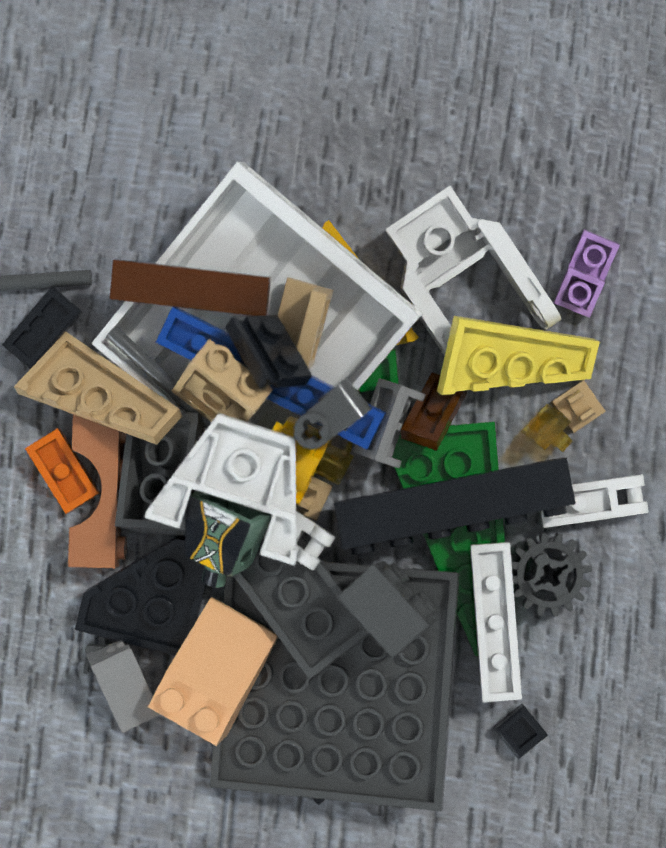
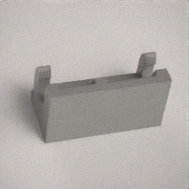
[353,378,426,468]
[86,640,161,733]

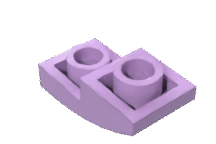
[554,229,620,318]

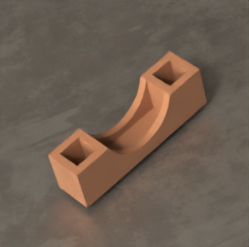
[68,414,127,568]

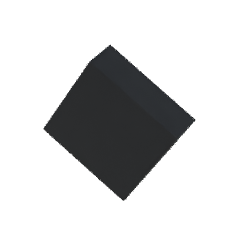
[493,703,548,760]

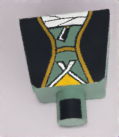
[185,491,272,588]

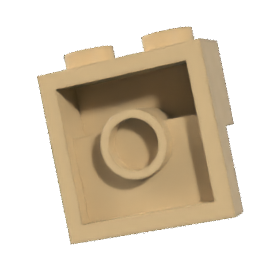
[172,339,273,422]

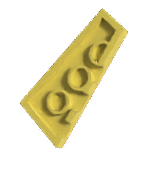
[437,316,600,395]

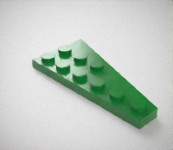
[392,422,505,656]

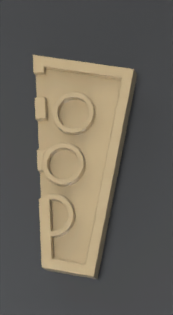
[14,332,182,445]

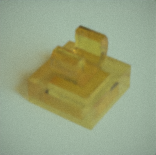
[521,404,573,452]
[315,437,354,485]

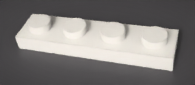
[470,542,522,702]

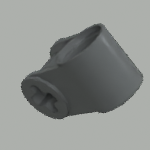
[294,378,372,449]

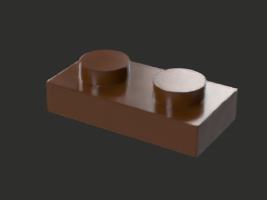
[401,372,467,451]

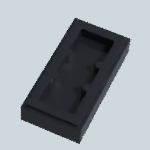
[2,286,83,369]

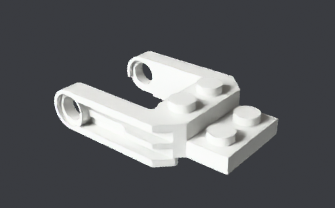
[385,186,562,357]

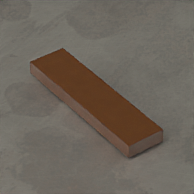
[110,259,271,316]

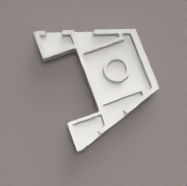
[144,413,297,566]

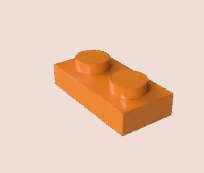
[25,428,100,514]

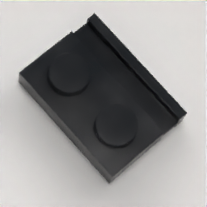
[225,315,313,389]

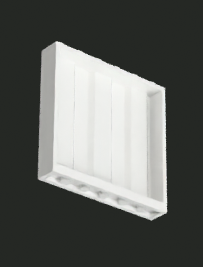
[91,162,423,432]

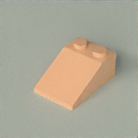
[148,597,278,746]

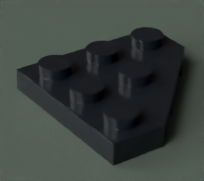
[75,536,206,656]

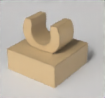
[551,380,606,433]
[296,477,333,521]

